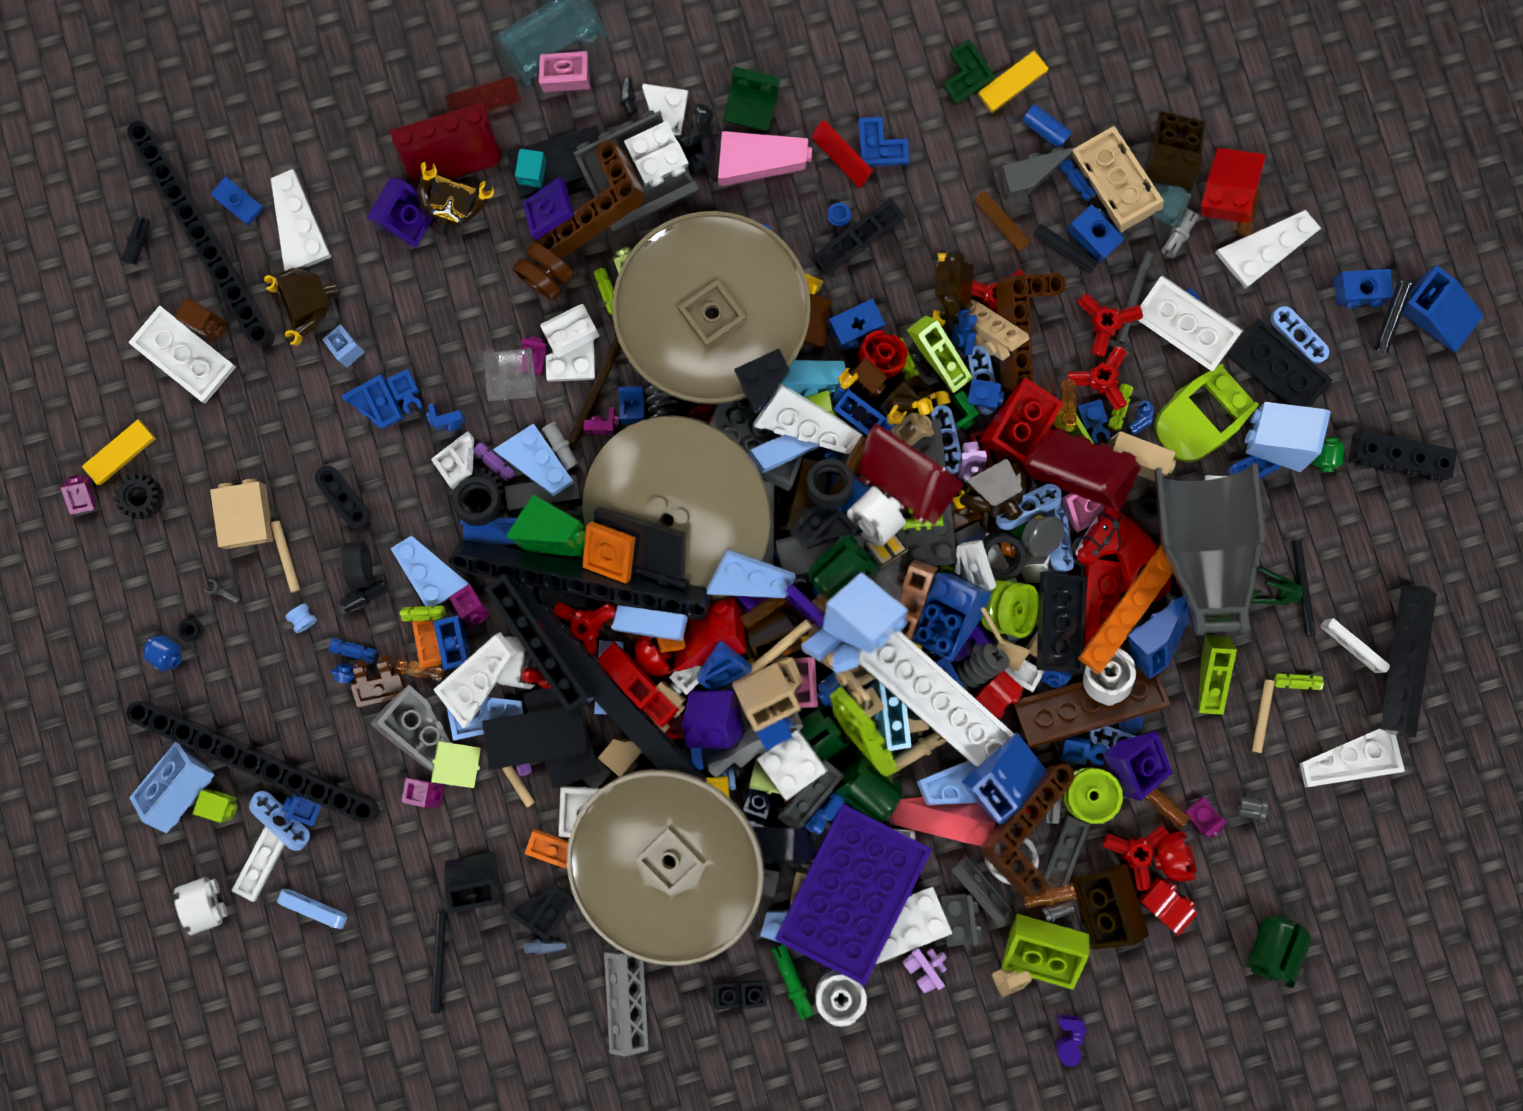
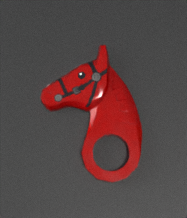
[1076,506,1172,602]

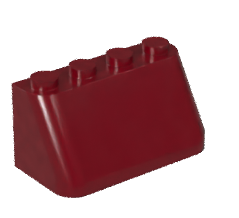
[389,102,501,187]
[857,423,963,525]
[1022,428,1141,511]

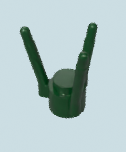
[1250,566,1303,606]

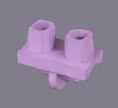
[957,442,987,483]
[902,948,947,994]

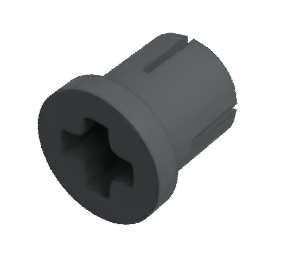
[1237,796,1268,823]

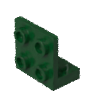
[723,66,780,132]

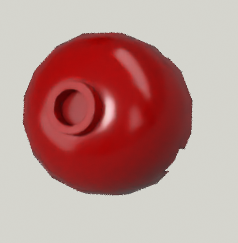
[858,330,908,379]
[635,635,676,676]
[1154,831,1197,882]

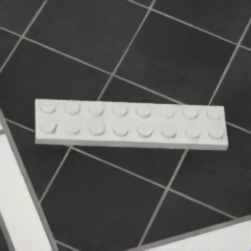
[859,632,1015,768]

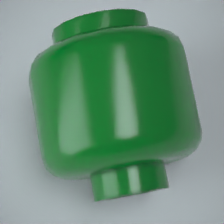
[1311,437,1345,472]

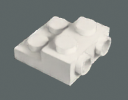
[624,121,688,187]

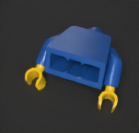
[832,368,907,435]

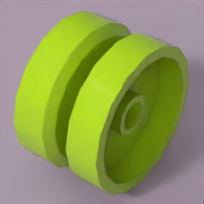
[981,580,1039,638]
[1062,767,1123,824]

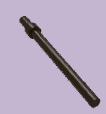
[568,331,621,445]

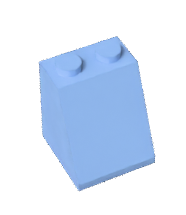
[1245,402,1331,472]
[823,572,907,654]

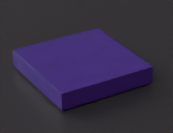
[522,177,574,240]
[785,585,825,629]

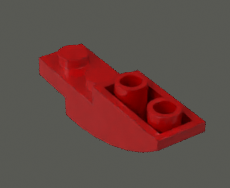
[598,641,680,727]

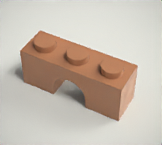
[899,559,938,641]

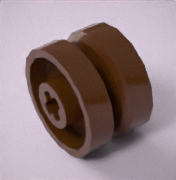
[511,241,574,302]

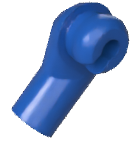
[1127,401,1154,436]

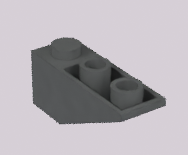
[999,147,1073,200]

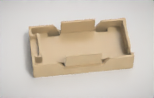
[1072,126,1164,233]

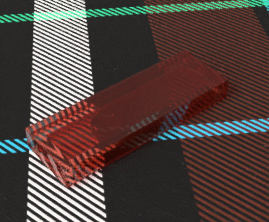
[445,76,521,112]

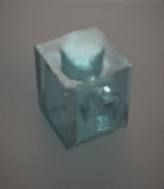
[1152,185,1191,227]

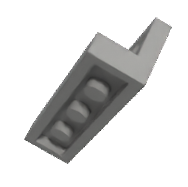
[604,951,648,1057]

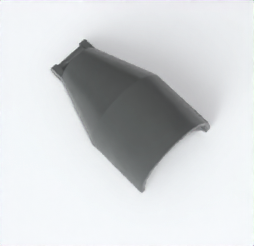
[1154,463,1265,635]

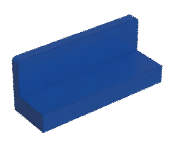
[460,518,517,546]

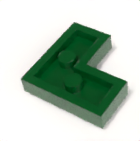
[942,39,996,106]

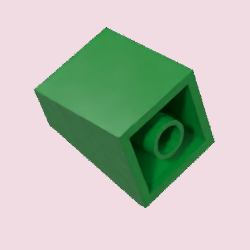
[506,495,586,557]

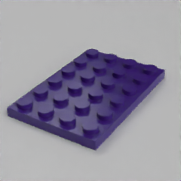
[775,803,932,986]

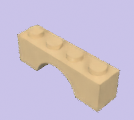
[598,681,687,777]

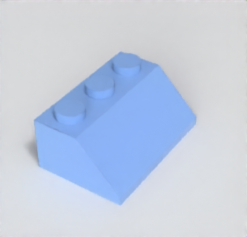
[129,742,214,834]

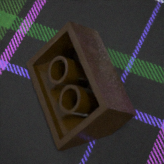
[774,458,833,535]
[1071,863,1149,950]

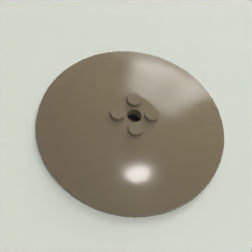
[612,211,811,404]
[583,416,772,603]
[567,769,764,965]

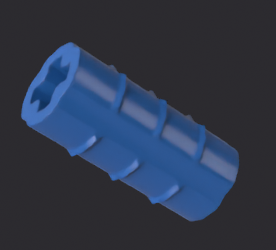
[1022,103,1072,148]

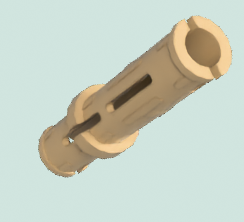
[892,731,947,775]

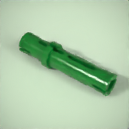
[771,944,814,1020]

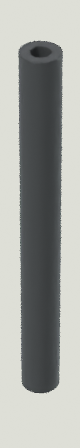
[1115,251,1153,344]

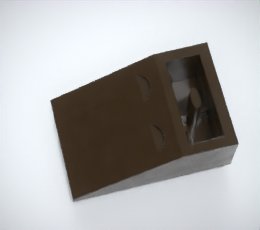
[1145,110,1205,191]

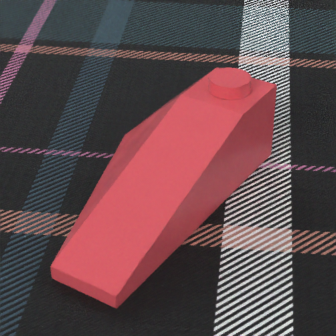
[892,797,995,846]

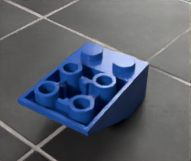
[1403,265,1484,353]
[911,573,992,661]
[1128,595,1189,680]
[961,733,1046,825]

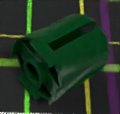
[808,533,880,601]
[799,704,852,762]
[833,753,903,822]
[1245,916,1312,988]

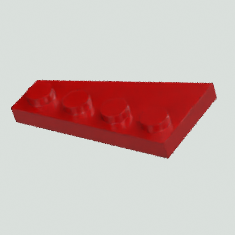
[1084,559,1125,649]

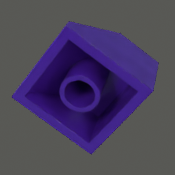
[367,177,433,248]
[682,690,743,748]
[1103,732,1173,801]

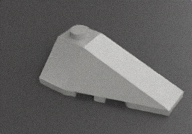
[370,685,452,786]

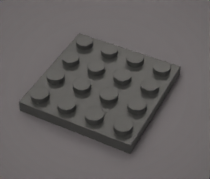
[709,398,803,491]

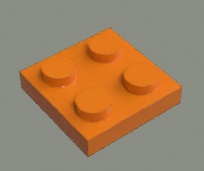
[583,521,635,584]

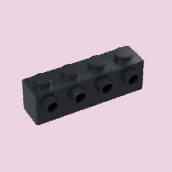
[1348,430,1457,483]

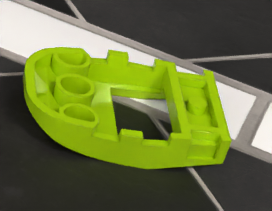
[1154,363,1259,463]
[829,686,899,777]

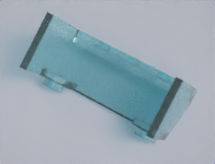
[495,0,609,86]

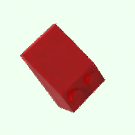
[1201,148,1266,224]
[979,377,1064,467]
[674,597,746,672]

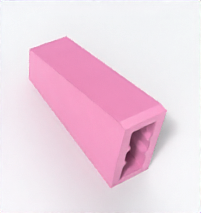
[718,131,812,186]

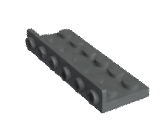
[889,419,958,571]

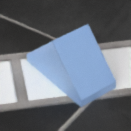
[322,324,365,367]

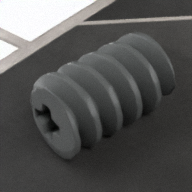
[643,379,679,418]
[957,644,1010,691]

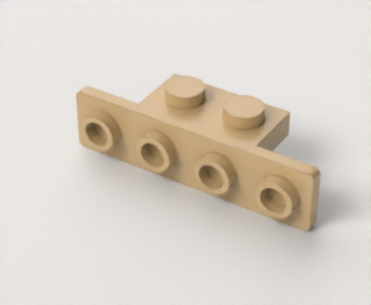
[956,299,1030,361]
[808,623,875,711]

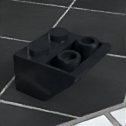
[752,826,817,865]
[444,851,503,914]

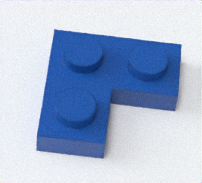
[858,117,909,167]

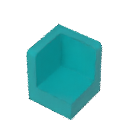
[515,149,546,188]

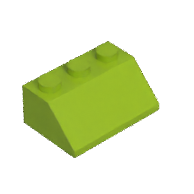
[1001,914,1089,990]

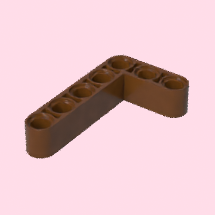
[538,140,645,259]
[996,273,1066,396]
[982,764,1074,897]

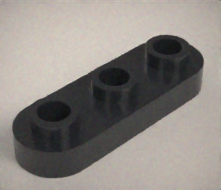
[315,466,371,529]

